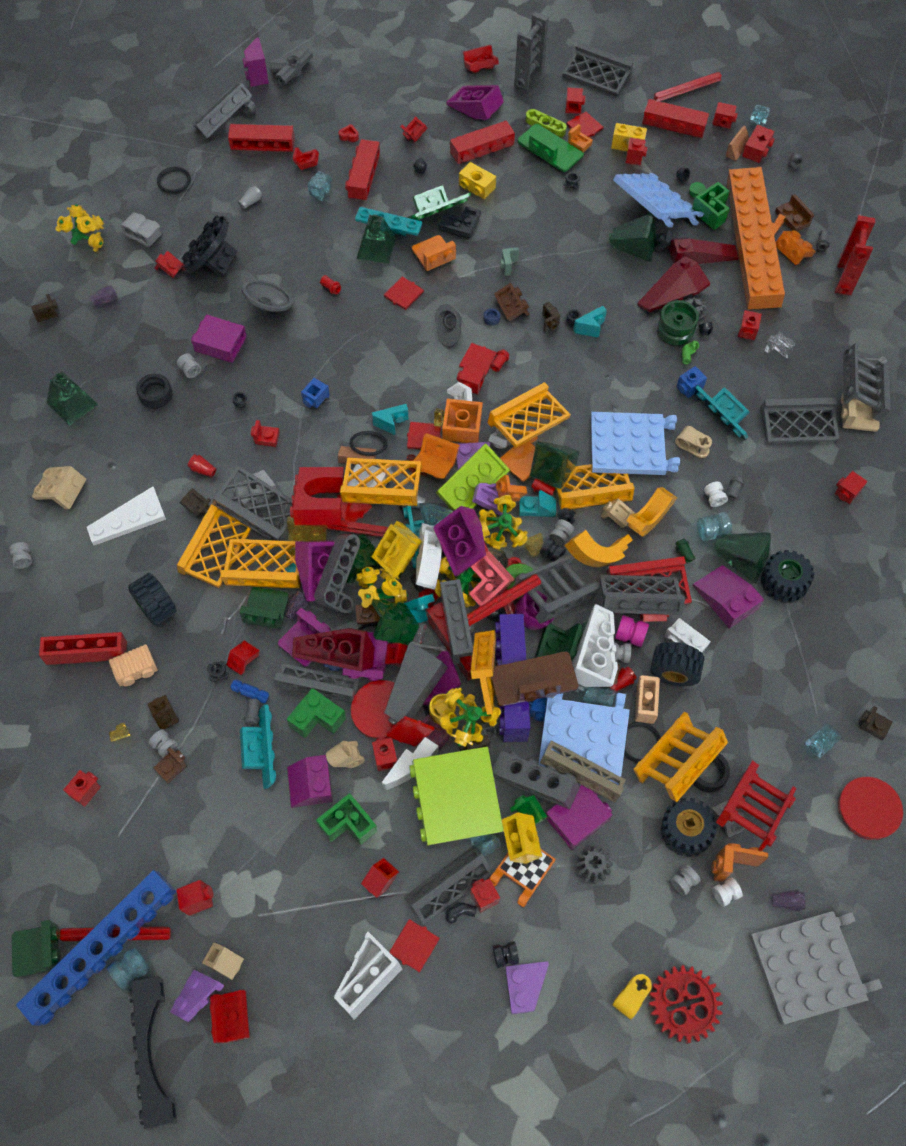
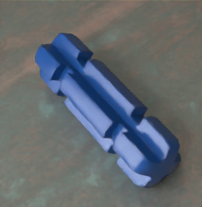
[230,679,269,703]

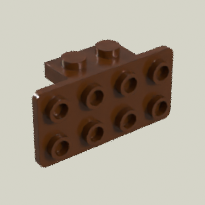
[491,652,579,706]

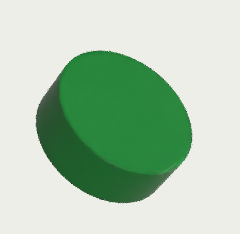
[689,182,706,198]

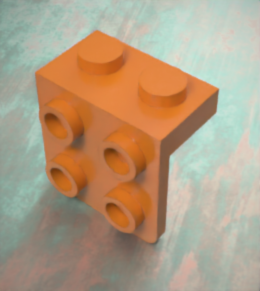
[412,235,456,271]
[412,433,460,479]
[711,843,768,882]

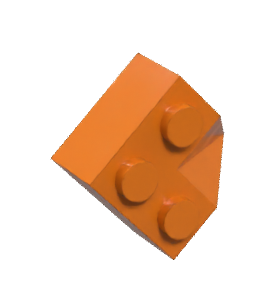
[442,399,483,443]

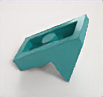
[573,306,607,337]
[372,404,409,435]
[519,490,557,517]
[404,594,435,623]

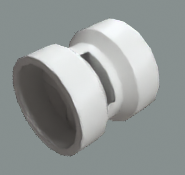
[704,482,728,507]
[712,877,743,907]

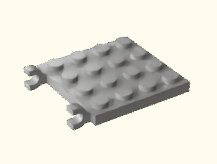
[750,911,882,1025]

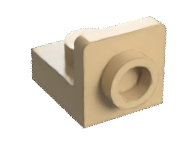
[601,498,635,528]

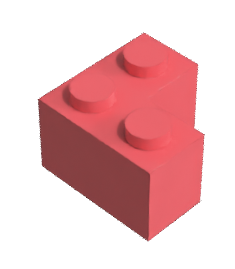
[469,551,515,606]

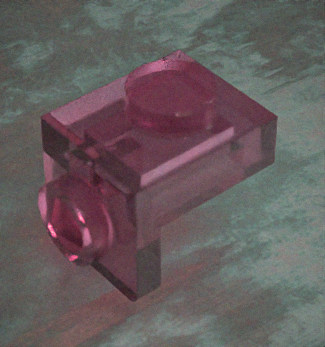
[422,715,451,750]

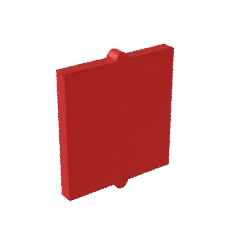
[566,111,603,137]
[384,276,424,310]
[459,343,497,377]
[407,422,442,450]
[337,494,372,522]
[386,716,434,747]
[389,919,440,973]

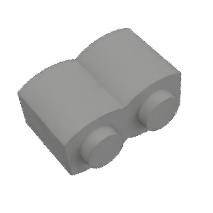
[121,212,161,247]

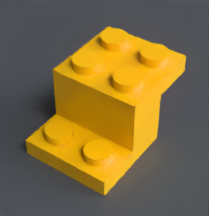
[371,521,422,577]

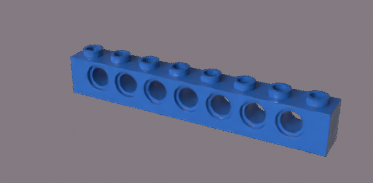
[16,870,177,1026]

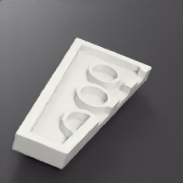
[87,487,166,545]

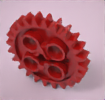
[648,965,723,1044]

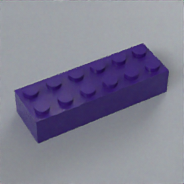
[495,614,530,742]

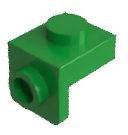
[510,795,547,826]

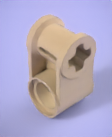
[675,426,712,458]
[326,741,365,768]

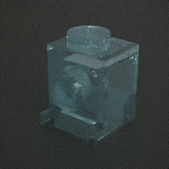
[308,171,332,201]

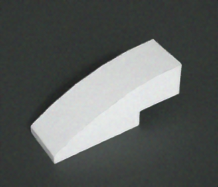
[382,737,439,790]

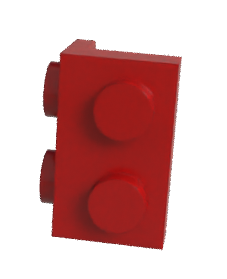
[463,45,499,72]
[210,990,250,1043]

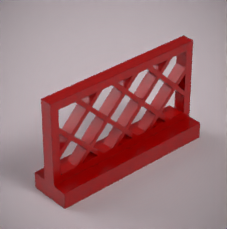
[606,556,692,614]

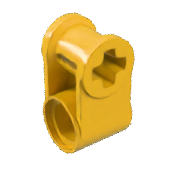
[612,974,652,1020]

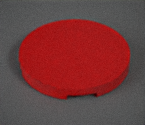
[351,680,395,739]
[838,777,903,840]

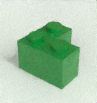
[692,182,730,230]
[287,688,346,738]
[316,793,377,845]

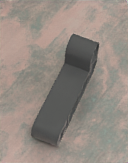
[314,534,360,613]

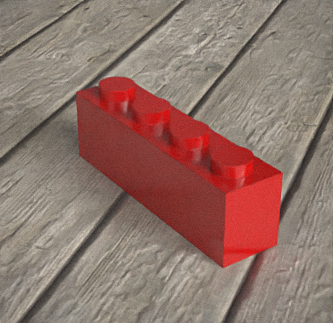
[642,99,709,138]
[450,120,515,164]
[228,124,295,152]
[345,139,380,200]
[426,601,474,681]
[39,632,127,665]

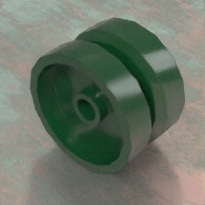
[657,300,699,345]

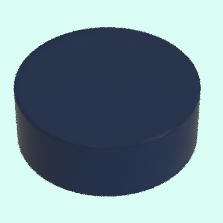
[483,308,500,326]

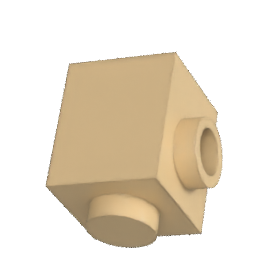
[202,943,244,980]

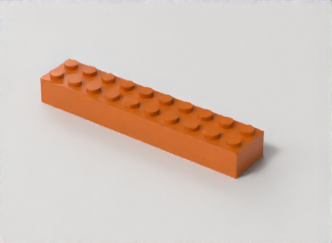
[727,167,785,310]

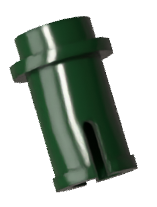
[675,539,696,564]

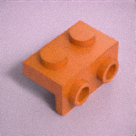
[775,230,816,265]

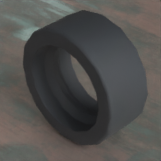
[136,373,172,409]
[693,754,730,793]

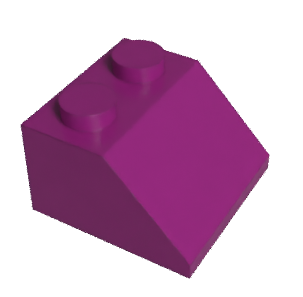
[242,38,269,87]
[287,755,333,808]

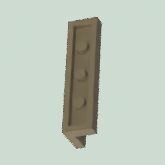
[540,740,626,803]

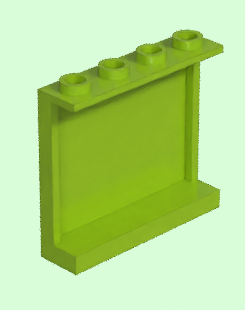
[409,747,503,846]

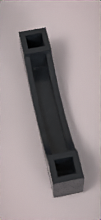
[129,976,177,1130]

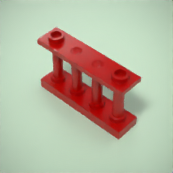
[835,215,875,295]
[716,761,797,851]

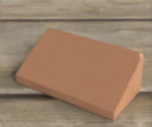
[726,126,749,161]
[338,446,377,466]

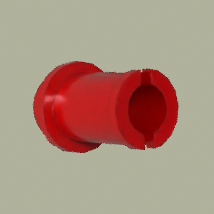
[320,275,341,294]
[490,349,510,372]
[531,478,556,496]

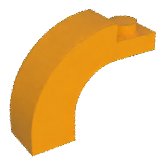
[626,487,677,537]
[564,530,633,567]

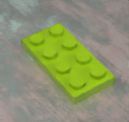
[435,443,510,511]

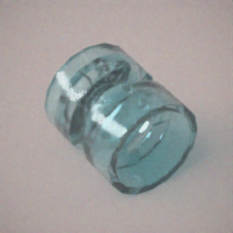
[697,512,732,542]
[582,687,617,707]
[107,946,150,991]

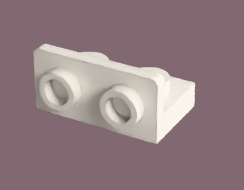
[664,618,711,653]

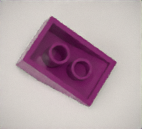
[446,85,504,120]
[433,506,486,576]
[295,540,341,601]
[692,565,764,629]

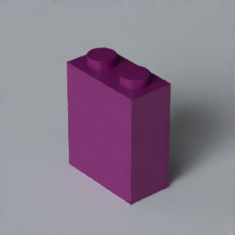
[191,314,247,363]
[545,785,613,851]

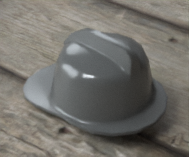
[435,304,462,346]

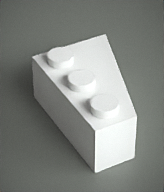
[334,932,402,1020]

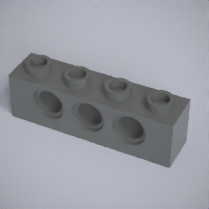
[492,751,580,810]

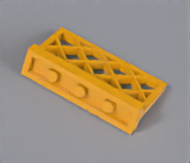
[487,382,571,448]
[340,458,422,506]
[552,464,635,510]
[177,504,252,588]
[220,539,301,589]
[471,630,496,715]

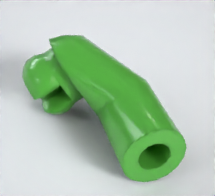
[682,340,699,364]

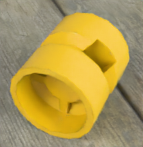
[429,694,456,728]

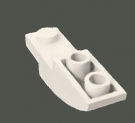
[416,523,442,589]

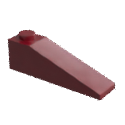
[668,238,739,264]
[637,256,710,312]
[292,628,375,672]

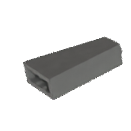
[384,642,448,725]

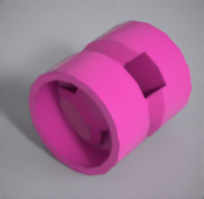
[615,615,649,648]

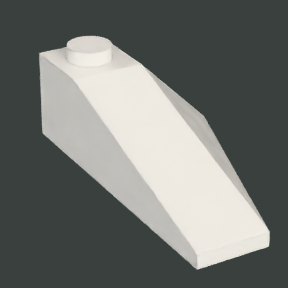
[572,604,618,687]

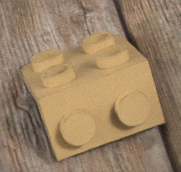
[841,394,880,432]
[32,466,86,510]

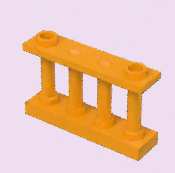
[633,712,728,802]

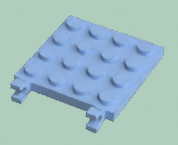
[613,173,704,227]
[591,412,680,475]
[536,693,630,786]

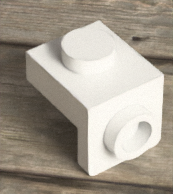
[447,382,472,401]

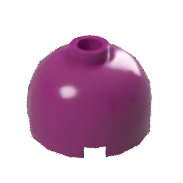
[515,591,554,630]

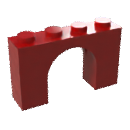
[290,467,344,525]

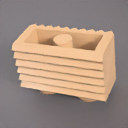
[108,645,158,687]
[634,675,660,724]

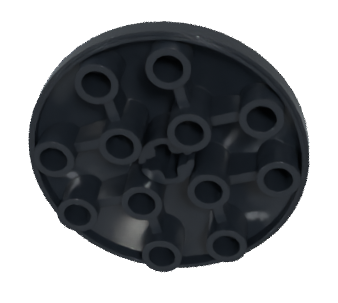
[181,215,237,278]

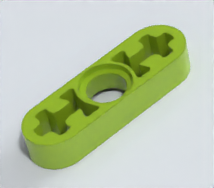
[525,109,567,137]

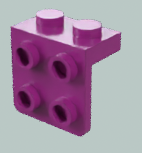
[278,608,331,667]
[342,632,388,681]
[423,651,461,705]

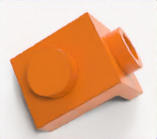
[568,124,593,152]
[496,475,527,502]

